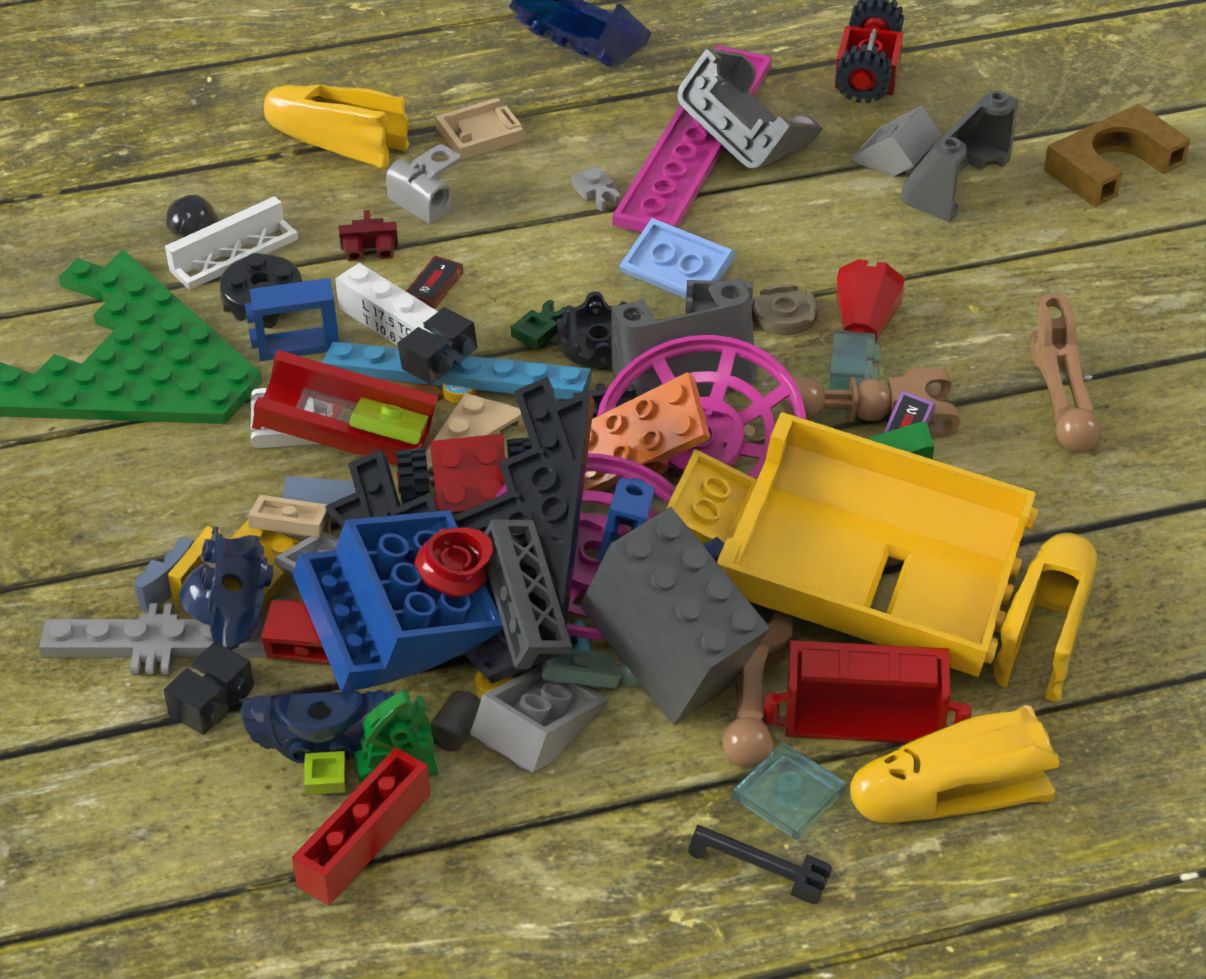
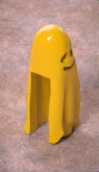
[264,84,409,169]
[993,533,1098,702]
[850,705,1060,823]

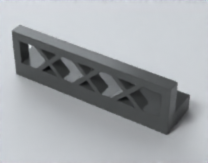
[484,519,572,669]

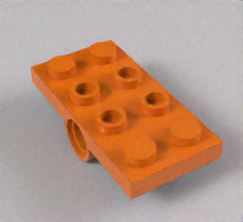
[584,372,711,491]

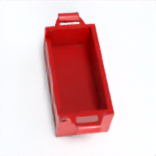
[763,640,972,743]

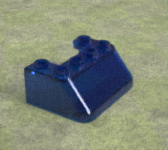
[508,0,652,67]

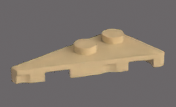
[426,393,524,476]

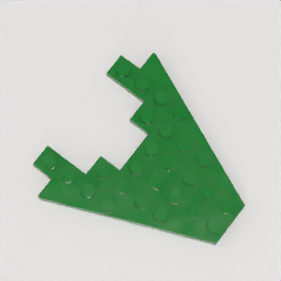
[0,250,262,424]

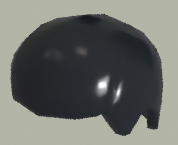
[166,195,218,237]

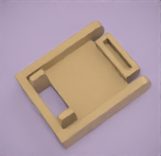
[435,98,526,161]

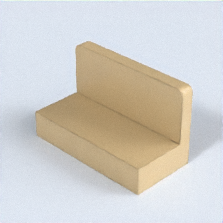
[248,495,331,541]

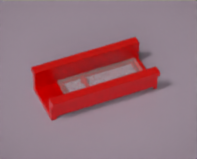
[252,350,438,466]

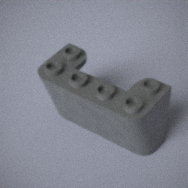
[611,278,757,397]

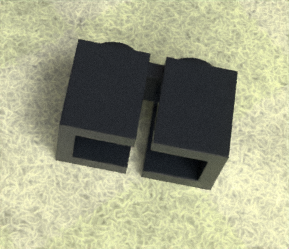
[397,307,478,385]
[163,641,254,735]

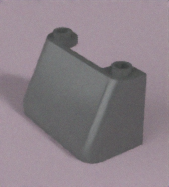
[677,48,823,168]
[901,91,1019,222]

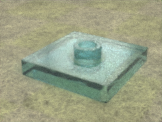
[733,742,846,840]

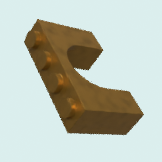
[1044,103,1191,208]

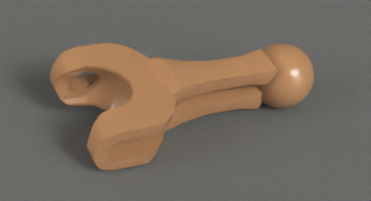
[1029,294,1101,453]
[722,610,792,768]

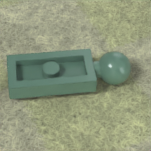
[538,649,641,689]

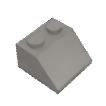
[851,105,942,177]

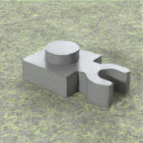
[571,166,619,212]

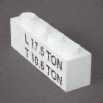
[335,263,438,346]

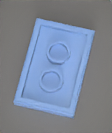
[619,218,736,299]

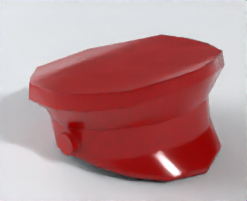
[414,528,493,598]

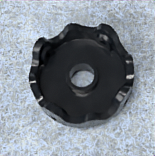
[220,253,302,328]
[557,291,641,370]

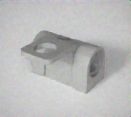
[386,144,461,224]

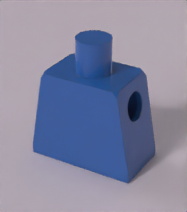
[598,478,655,562]

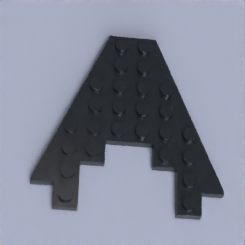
[325,377,595,683]

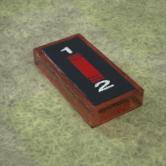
[406,256,464,309]

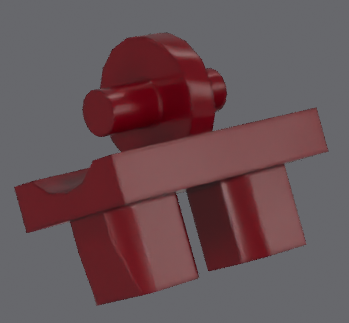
[338,210,398,262]

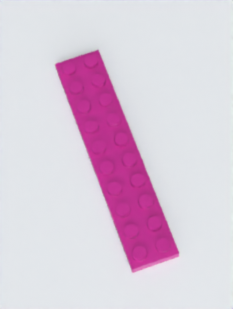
[612,45,772,232]

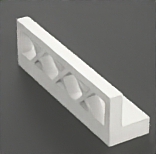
[165,196,298,290]

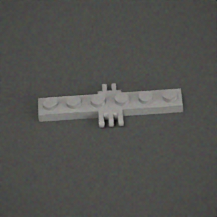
[39,603,267,675]

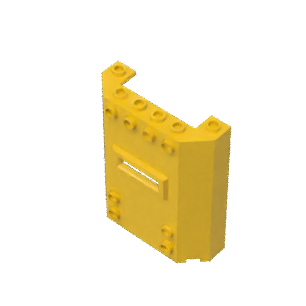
[717,412,1039,677]

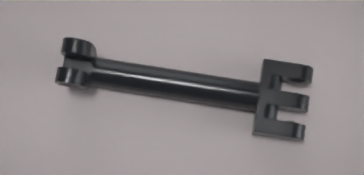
[688,824,832,904]

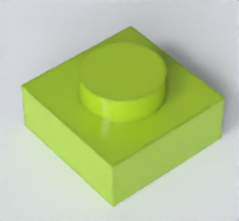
[304,751,346,795]

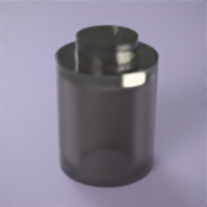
[430,691,481,752]

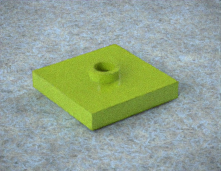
[349,397,429,445]

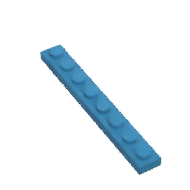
[322,342,592,400]

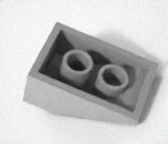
[470,666,608,773]

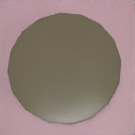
[752,284,818,335]

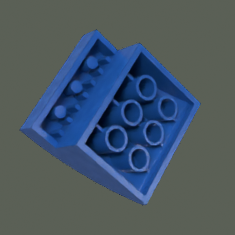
[293,510,503,692]

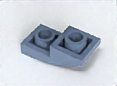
[134,537,194,613]

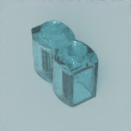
[829,330,881,390]

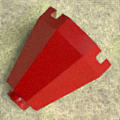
[836,259,905,345]

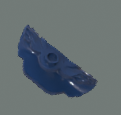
[179,527,273,650]
[241,690,394,763]

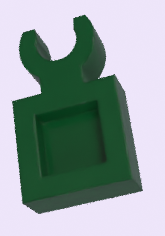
[511,300,566,350]

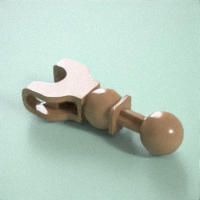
[781,367,960,437]

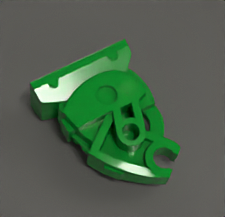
[353,690,439,785]

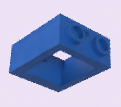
[245,278,339,361]

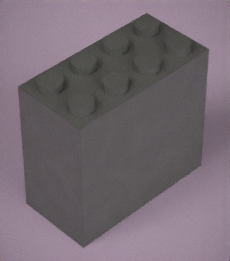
[580,507,770,725]

